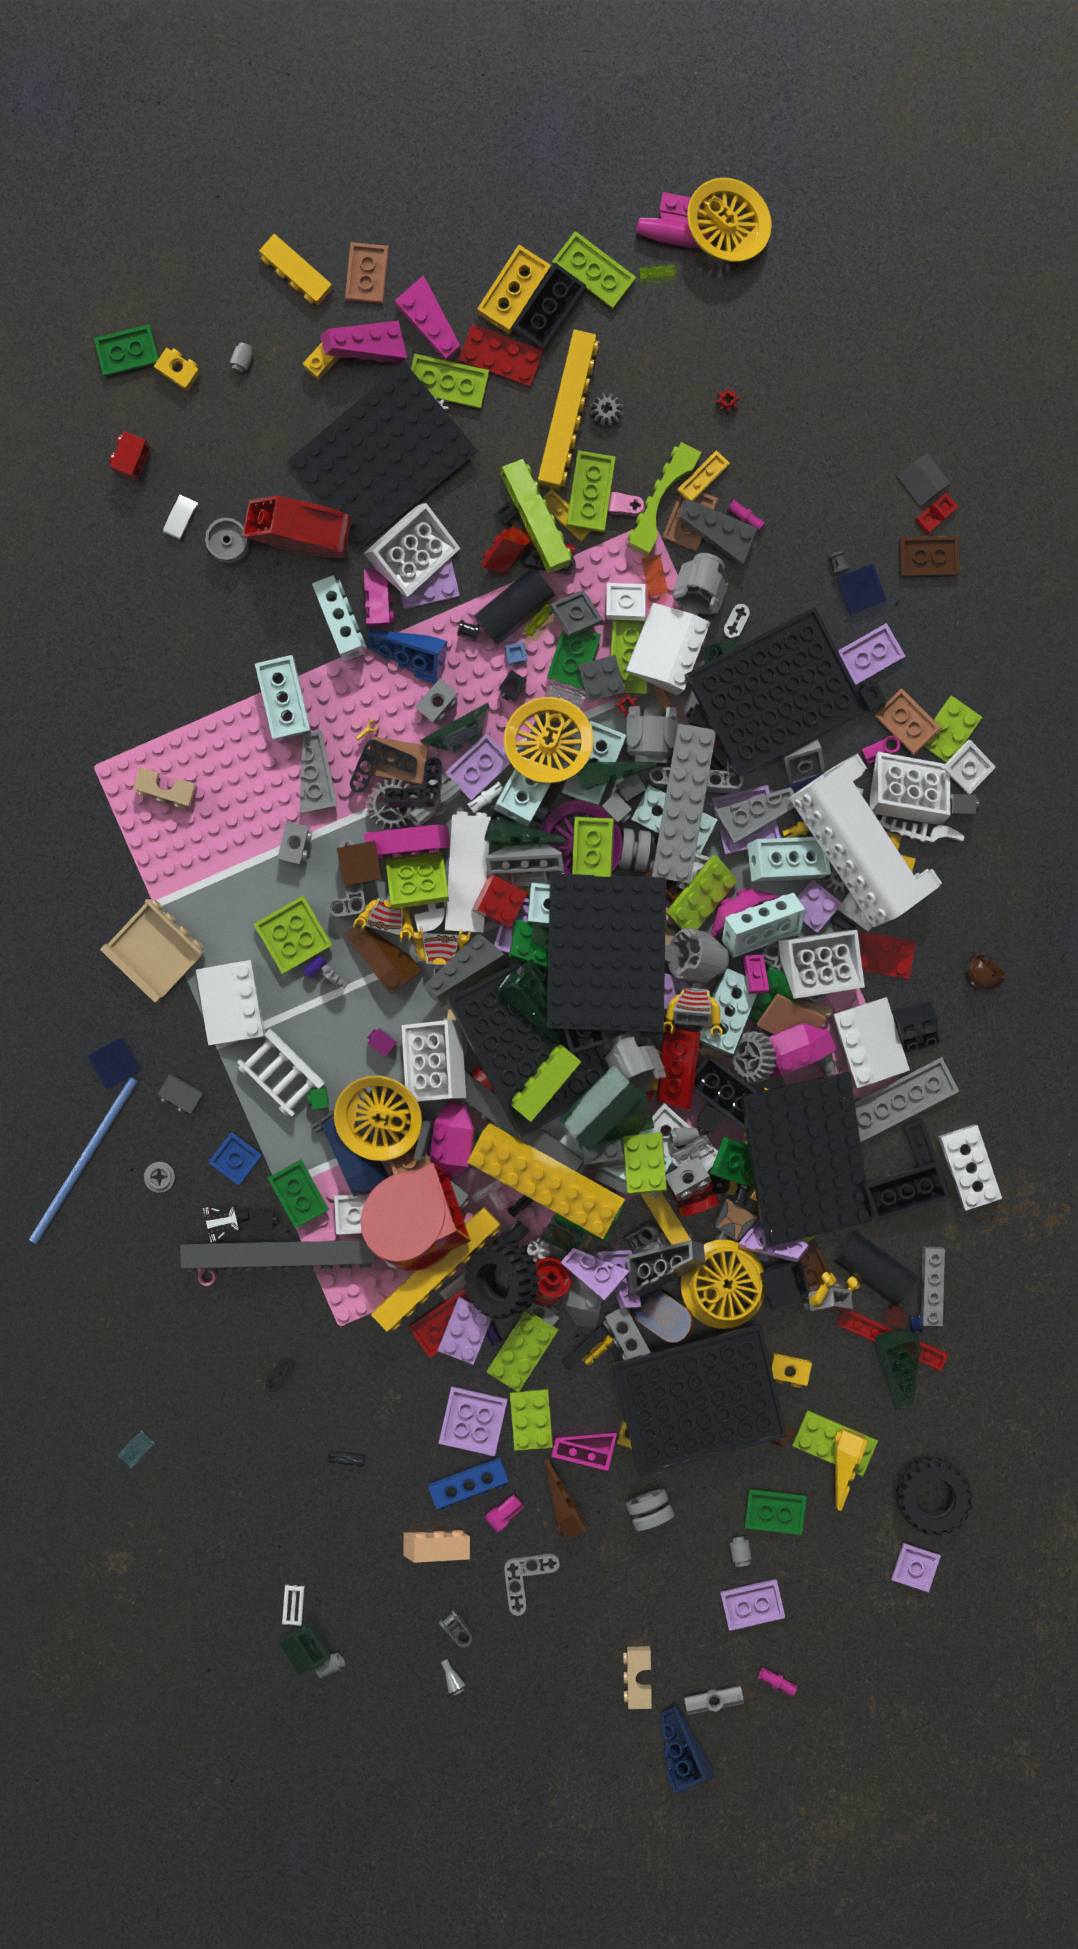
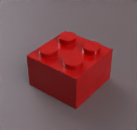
[109,431,151,482]
[472,875,527,928]

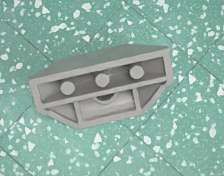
[485,844,565,887]
[561,1250,602,1329]

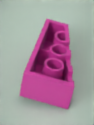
[395,275,461,361]
[320,321,407,365]
[364,824,450,859]

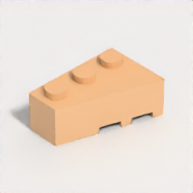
[403,1530,470,1563]

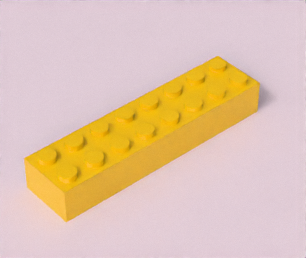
[538,329,599,492]
[467,1123,625,1239]
[371,1205,500,1332]

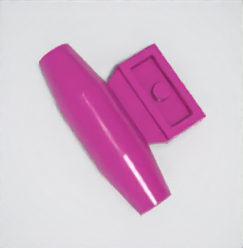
[636,192,714,248]

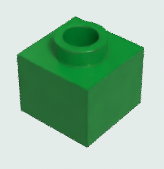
[308,1088,329,1109]

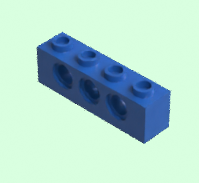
[428,1457,509,1510]

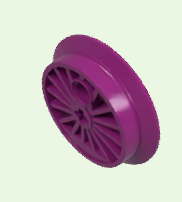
[535,800,622,874]

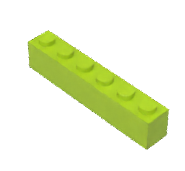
[500,459,572,574]

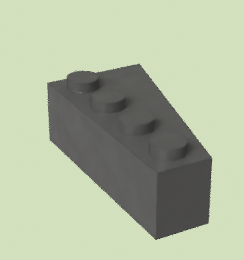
[676,499,757,566]
[424,933,509,1007]
[626,1240,705,1297]

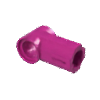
[862,736,900,765]
[484,1494,524,1533]

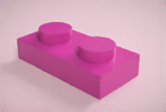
[743,955,769,994]

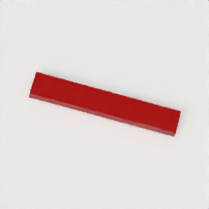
[835,1310,949,1372]

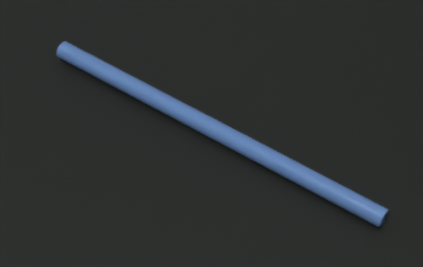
[29,1076,139,1244]

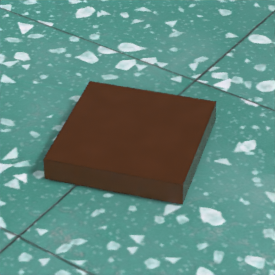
[337,841,383,886]

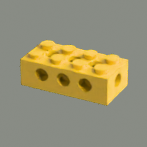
[477,245,551,335]

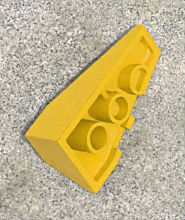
[834,1428,868,1511]

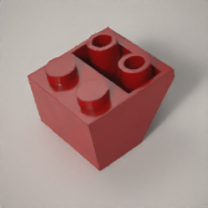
[481,526,531,574]

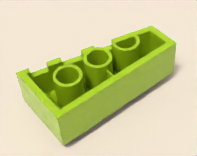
[511,1045,581,1122]

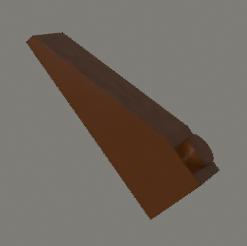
[345,925,422,995]
[545,1457,587,1539]

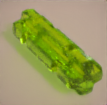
[639,264,677,279]
[524,603,553,636]

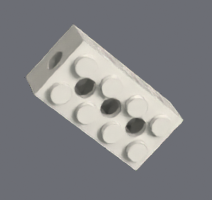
[638,1103,718,1180]
[938,1125,1002,1211]

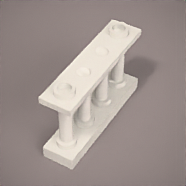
[237,1029,325,1116]

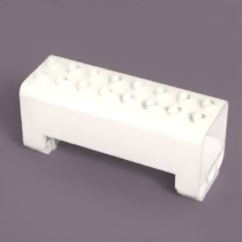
[789,754,942,927]

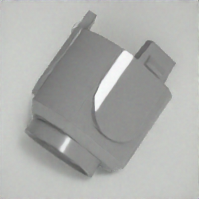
[672,553,728,616]
[626,706,678,763]
[665,928,729,984]
[605,1032,666,1095]

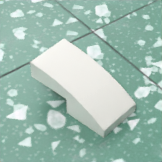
[163,495,197,540]

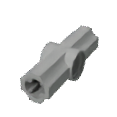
[408,780,461,827]
[684,1686,744,1715]

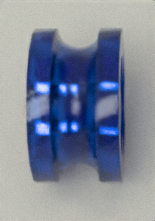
[910,1316,923,1334]

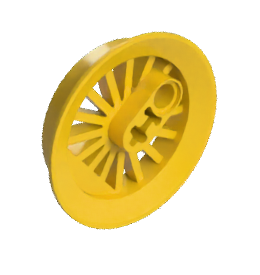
[687,178,771,262]
[504,697,593,783]
[334,1076,422,1161]
[680,1240,765,1329]

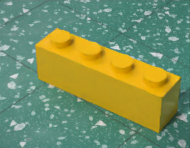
[259,234,333,306]

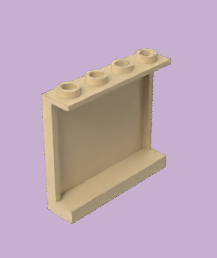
[100,899,205,1003]

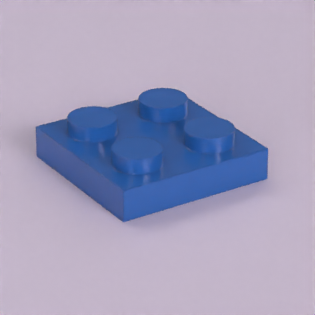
[208,1132,262,1186]

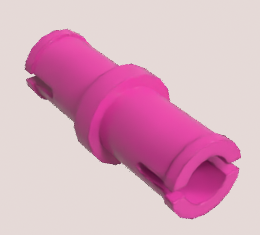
[727,499,765,532]
[758,1668,797,1697]

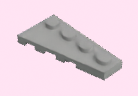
[300,730,338,814]
[714,787,794,843]

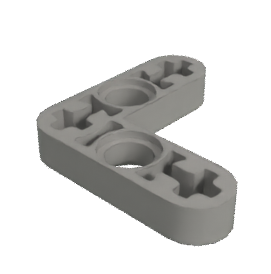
[504,1554,560,1616]

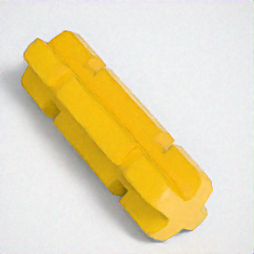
[581,1334,614,1366]

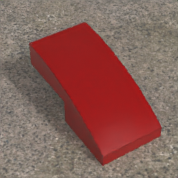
[915,493,958,534]

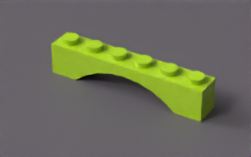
[627,442,702,557]

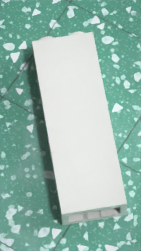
[445,811,491,933]

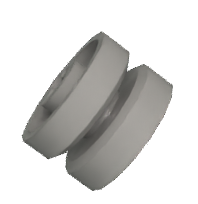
[205,518,250,564]
[616,828,651,873]
[626,1489,675,1531]

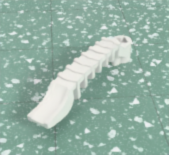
[857,787,964,843]

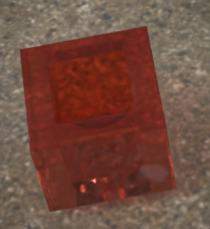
[883,1305,907,1328]

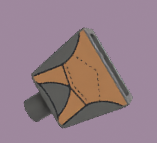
[714,1197,758,1241]

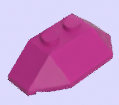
[710,888,779,937]
[769,1023,837,1077]
[430,1101,474,1180]

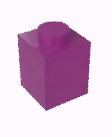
[367,1028,398,1058]

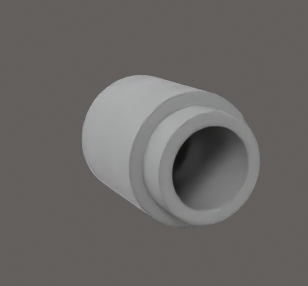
[229,342,254,373]
[730,1537,752,1567]

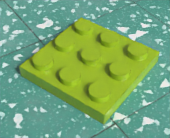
[385,851,449,909]
[254,895,333,974]

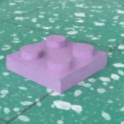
[797,879,842,933]
[891,1542,941,1592]

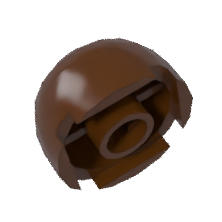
[968,953,1007,990]

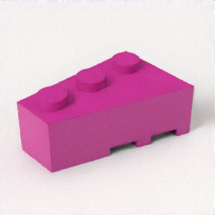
[364,568,394,629]
[551,1433,617,1471]

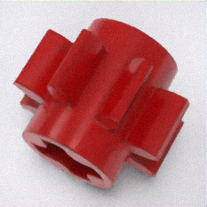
[715,388,740,413]
[615,694,638,718]

